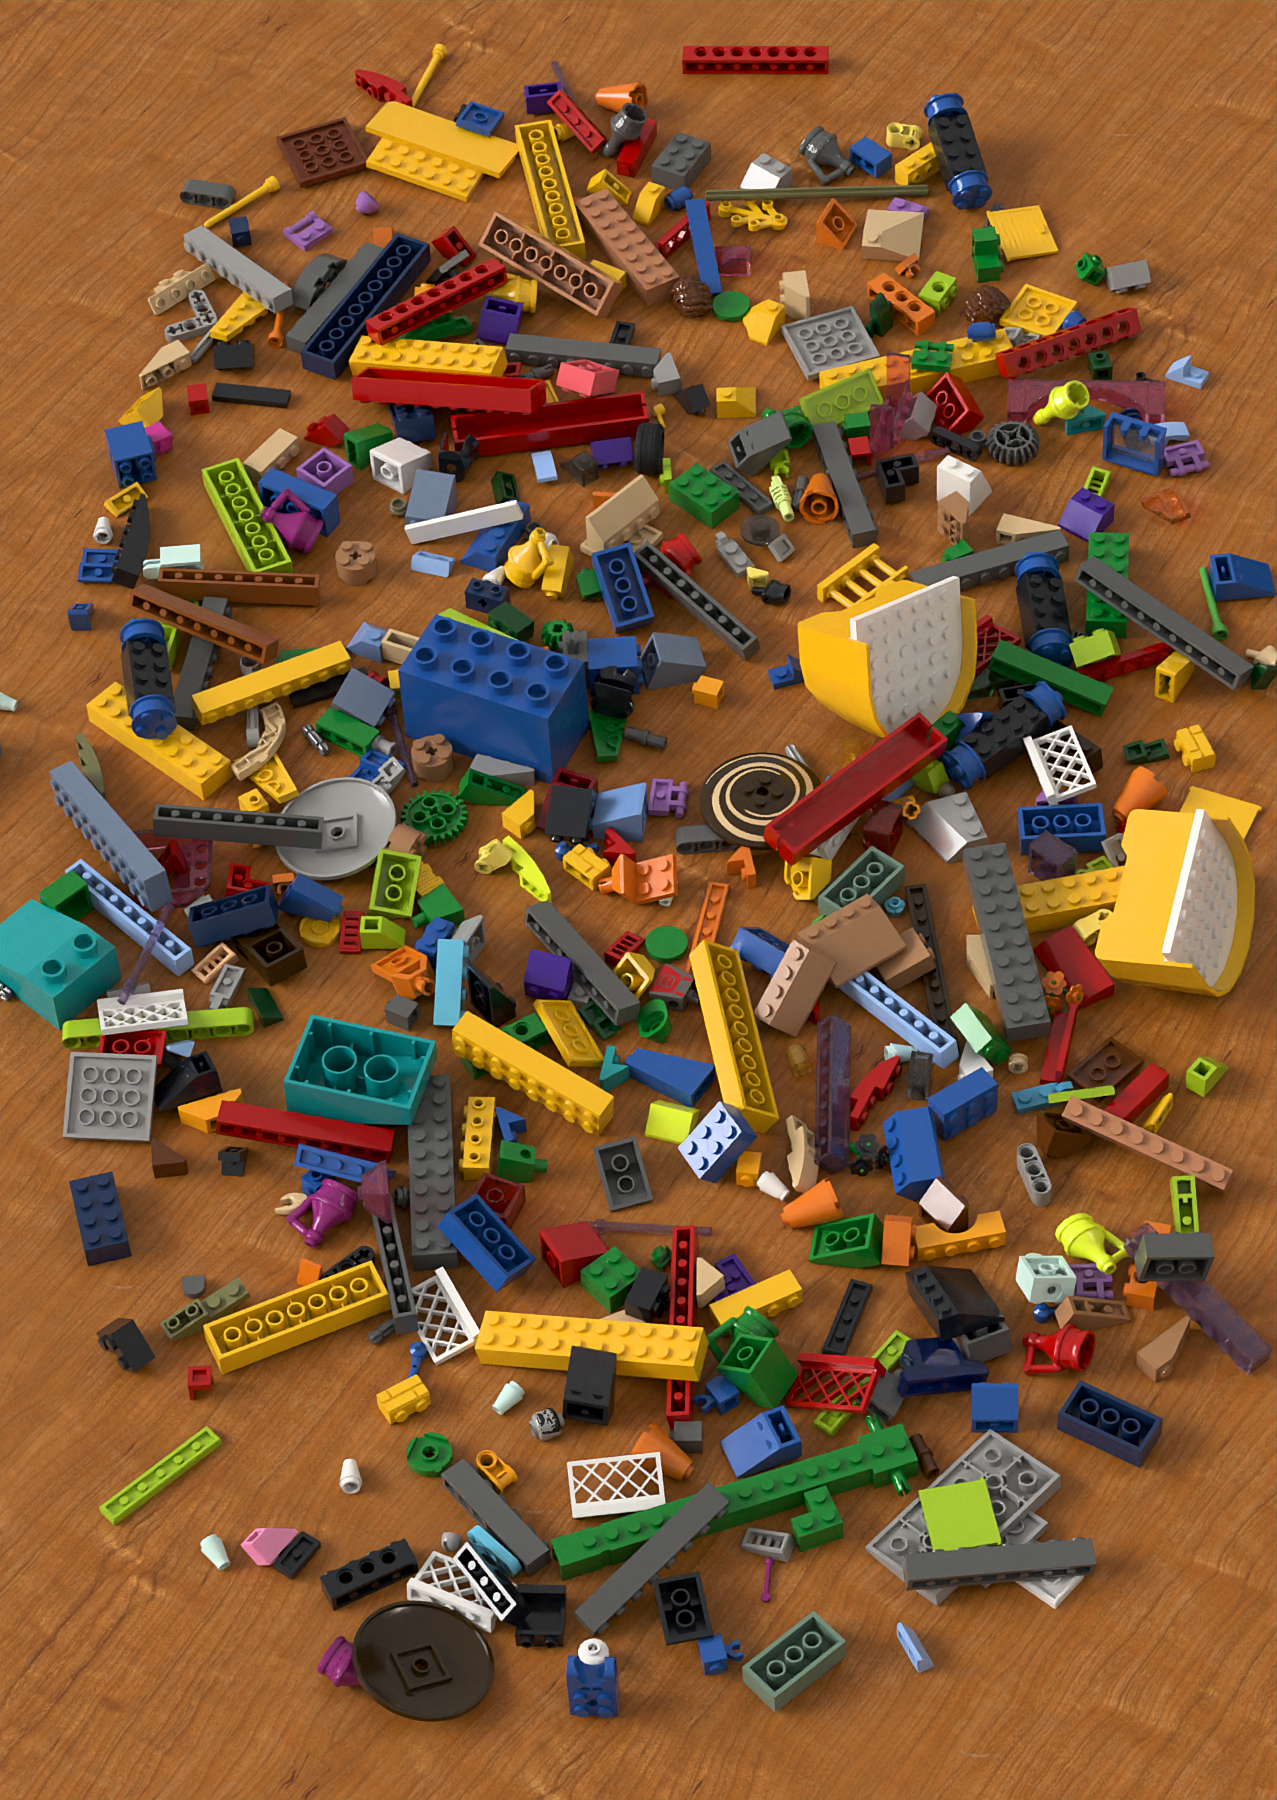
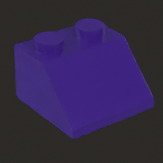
[590,437,634,469]
[1058,487,1115,543]
[524,949,574,1000]

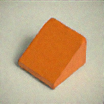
[297,1258,323,1286]

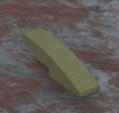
[75,732,107,802]

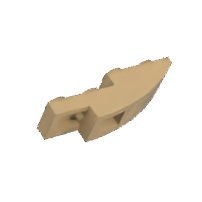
[786,1115,819,1194]

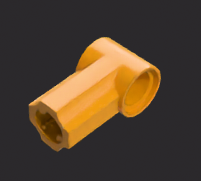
[892,795,921,820]

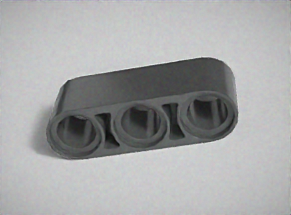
[180,179,236,209]
[675,825,737,855]

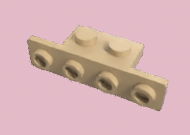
[148,263,216,315]

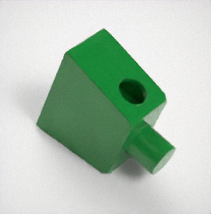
[411,883,465,929]
[496,1140,548,1183]

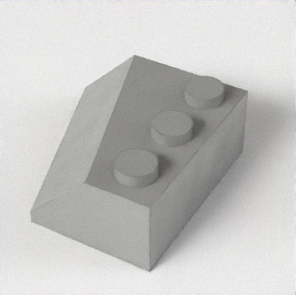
[907,792,987,864]

